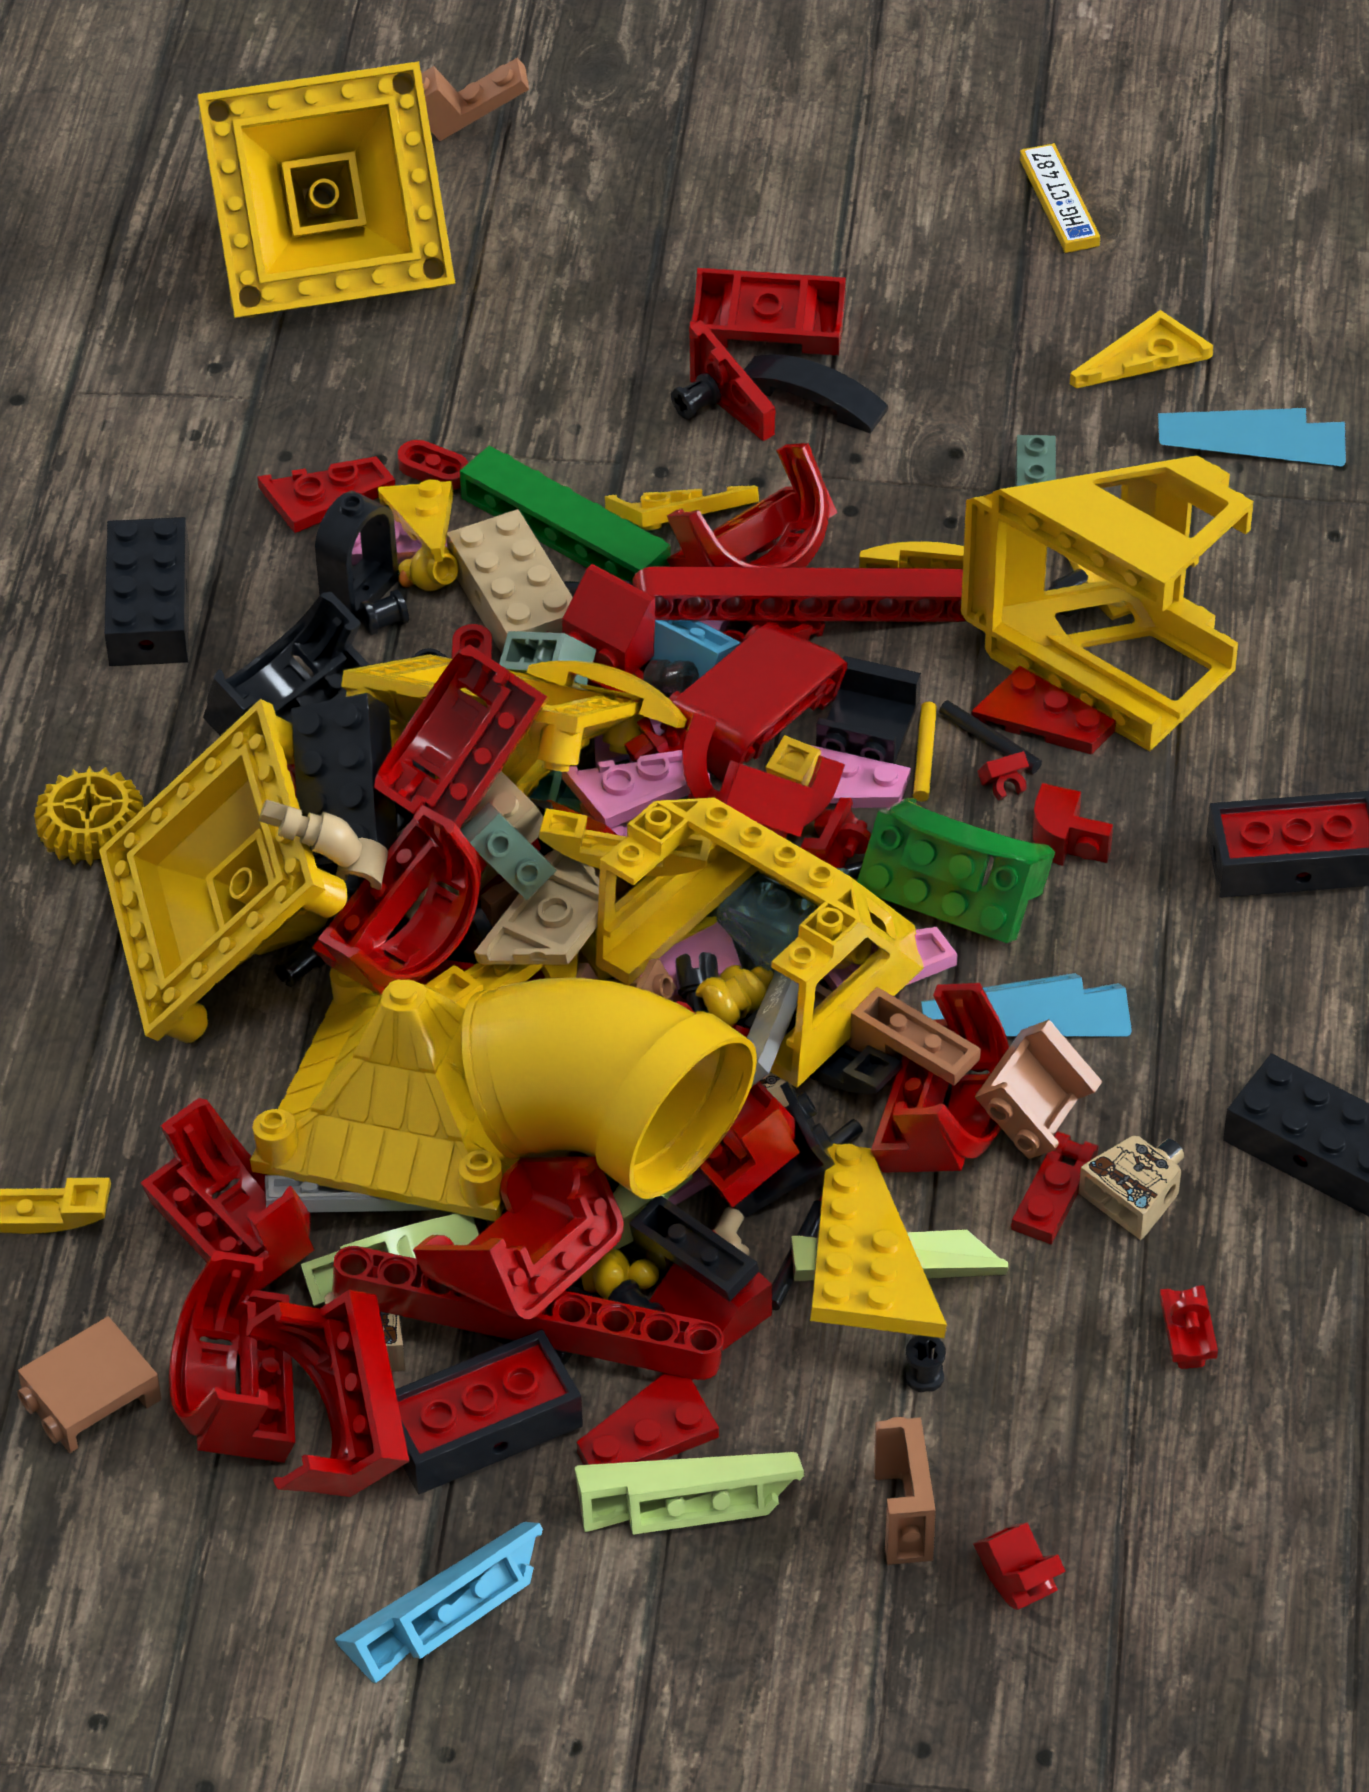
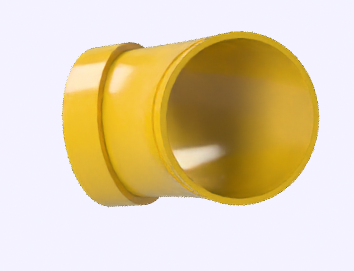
[462,978,757,1199]

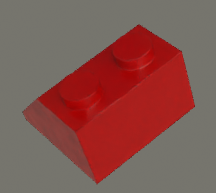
[562,564,655,675]
[650,1230,772,1351]

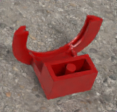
[682,712,845,839]

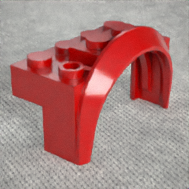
[666,443,837,568]
[374,644,549,830]
[312,805,487,996]
[871,983,1009,1173]
[676,1001,800,1208]
[141,1098,315,1290]
[169,1250,295,1463]
[246,1290,409,1497]

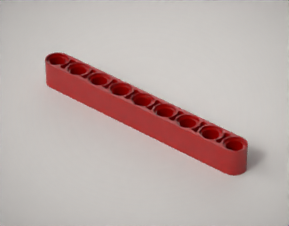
[633,567,966,622]
[332,1246,724,1380]

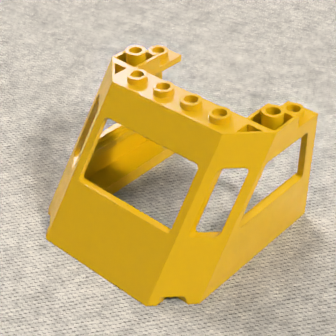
[961,455,1254,752]
[596,798,924,1088]

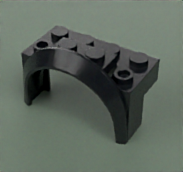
[203,592,370,736]

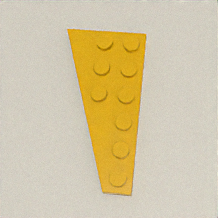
[810,1143,947,1339]

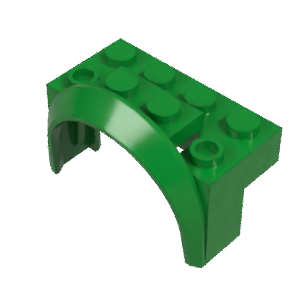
[857,798,1055,943]

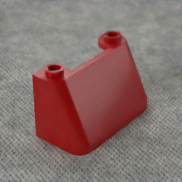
[660,623,848,782]
[413,1157,624,1319]

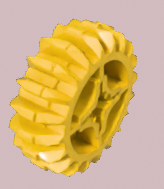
[34,766,144,867]

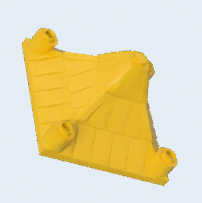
[197,61,455,318]
[341,654,645,798]
[99,699,347,1043]
[250,968,527,1221]

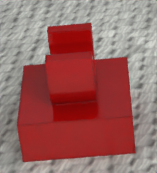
[977,751,1029,801]

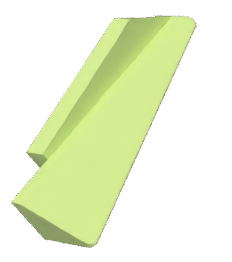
[791,1230,1008,1281]
[575,1452,804,1535]

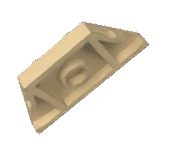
[474,849,599,965]

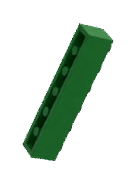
[460,445,671,584]

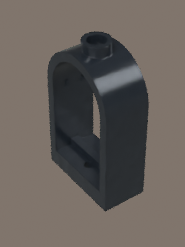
[315,491,399,620]

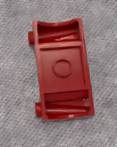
[690,268,846,356]

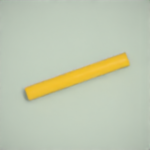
[913,702,937,802]

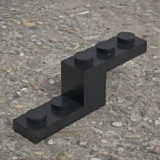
[610,1185,759,1302]

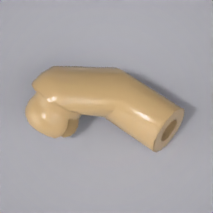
[714,1207,750,1256]

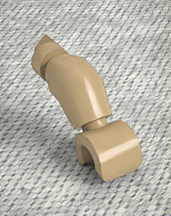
[258,799,388,890]

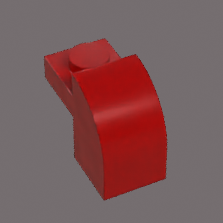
[1032,783,1113,866]
[973,1522,1066,1610]

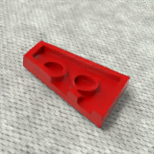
[689,320,776,441]
[257,456,396,533]
[971,665,1116,755]
[576,1373,719,1465]

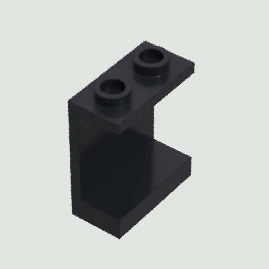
[816,656,921,764]
[735,1081,835,1217]

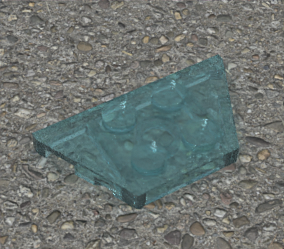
[717,868,850,971]

